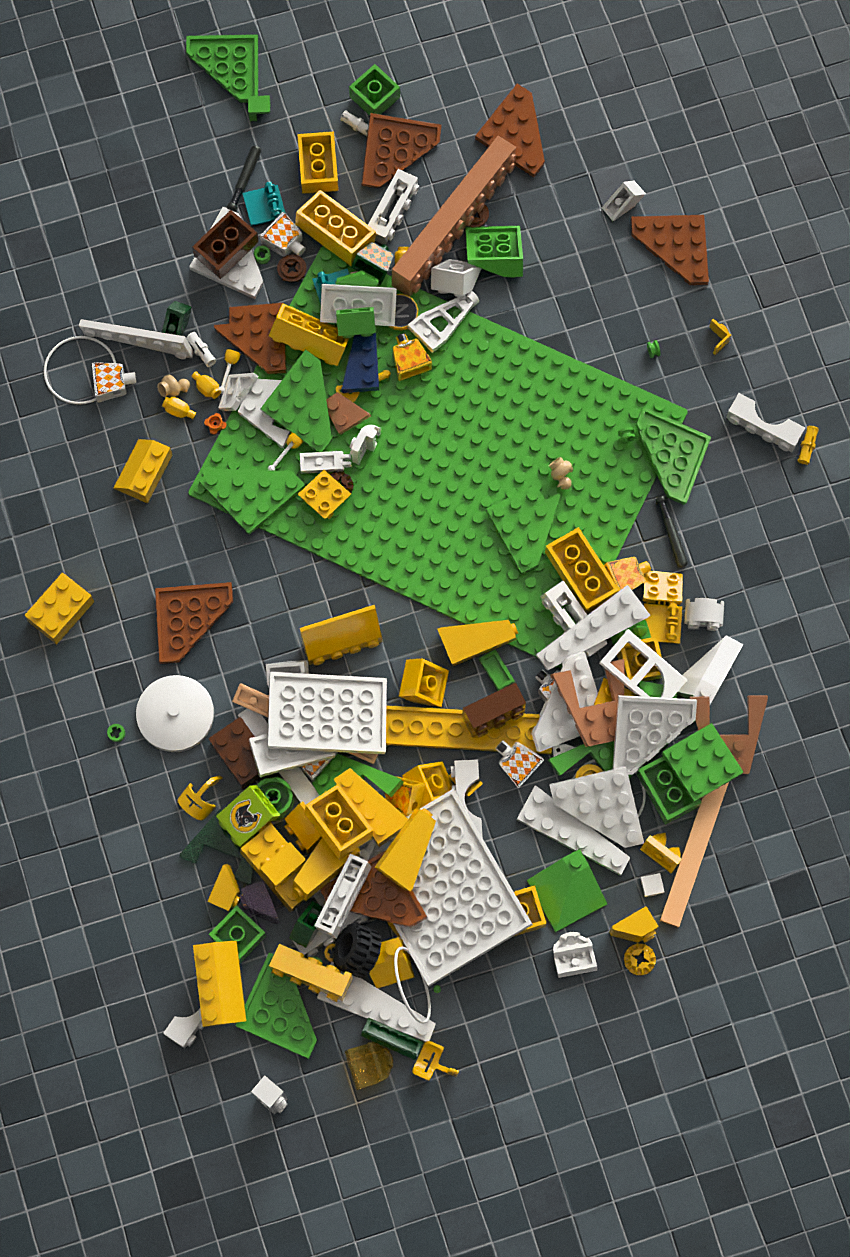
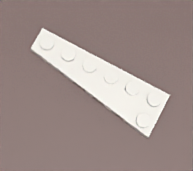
[79,319,194,359]
[536,585,651,670]
[517,786,630,876]
[317,962,436,1042]

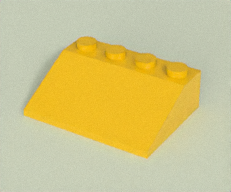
[300,605,382,665]

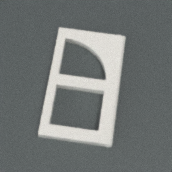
[599,629,687,698]

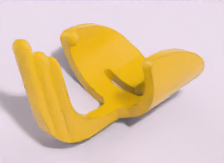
[178,775,223,820]
[412,1041,459,1081]

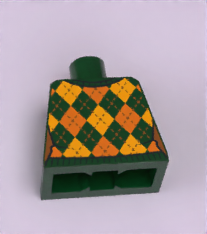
[351,242,394,285]

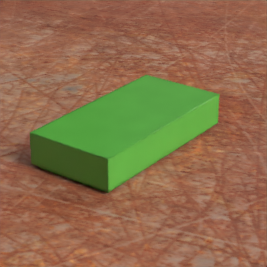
[479,649,515,691]

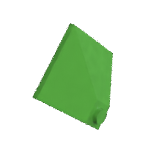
[465,226,523,278]
[527,849,607,933]

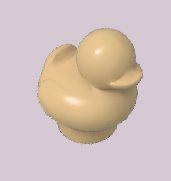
[157,374,190,397]
[549,457,573,490]

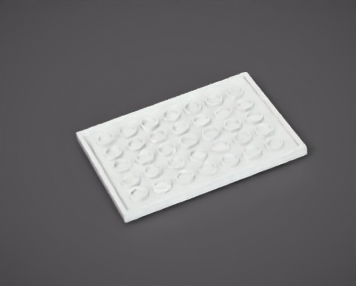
[359,789,533,987]

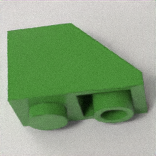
[335,270,378,287]

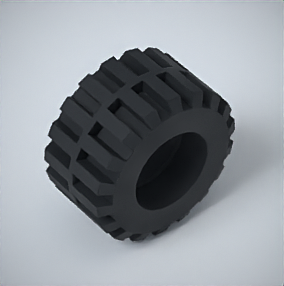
[333,922,381,978]

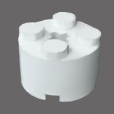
[684,598,724,631]

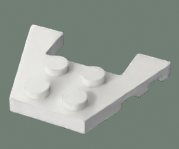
[238,379,290,449]

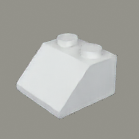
[431,259,481,297]

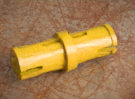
[798,426,819,465]

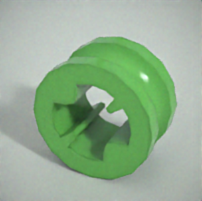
[254,245,271,264]
[647,340,661,358]
[617,428,636,443]
[107,724,125,742]

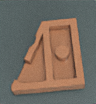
[326,392,371,435]

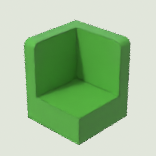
[248,95,271,121]

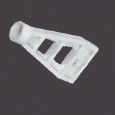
[407,291,479,353]

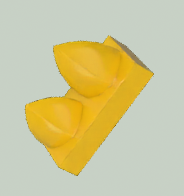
[640,833,682,873]

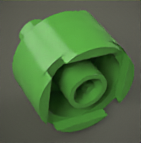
[257,777,294,821]

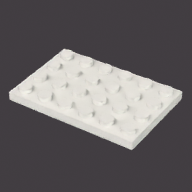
[267,672,387,754]

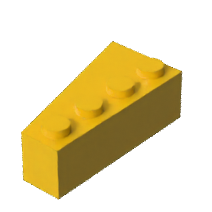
[334,768,408,847]
[269,944,353,1002]

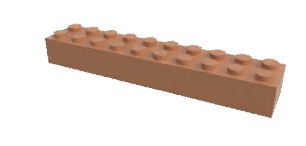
[392,136,517,297]

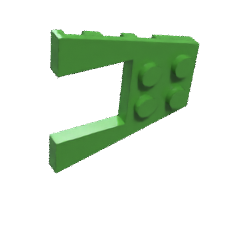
[547,741,632,779]
[312,754,404,797]

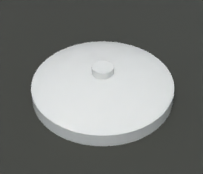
[136,675,214,752]

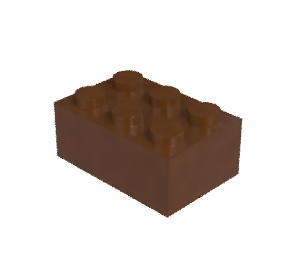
[192,210,259,279]
[462,682,526,737]
[208,716,263,790]

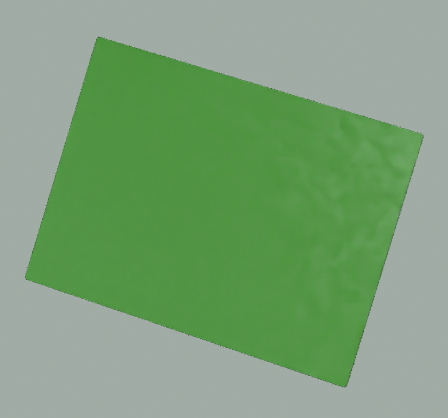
[189,246,687,669]

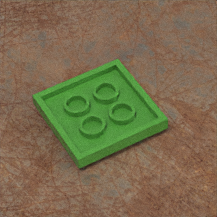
[662,723,744,803]

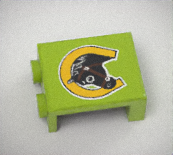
[216,785,281,847]

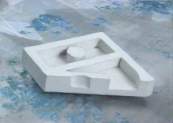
[218,373,259,412]

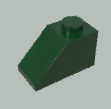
[162,301,192,336]
[289,901,323,948]

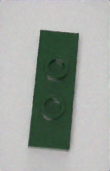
[360,1017,423,1060]

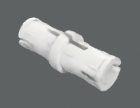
[340,110,368,136]
[186,332,217,367]

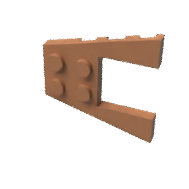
[550,659,624,747]
[689,695,768,774]

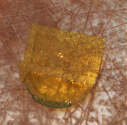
[345,1042,393,1090]

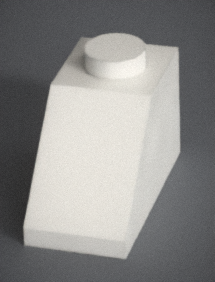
[602,181,645,221]

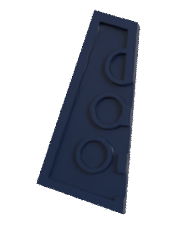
[342,325,379,393]

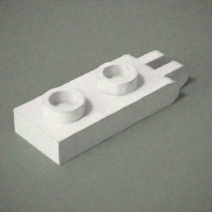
[300,451,352,474]

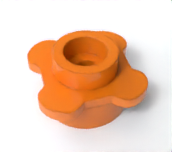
[204,413,227,435]

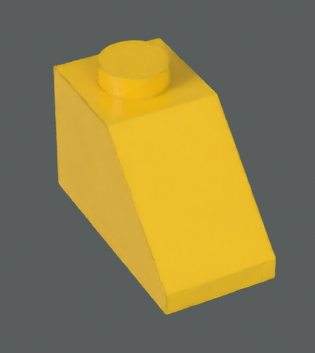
[207,864,241,911]

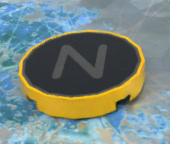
[390,294,418,331]

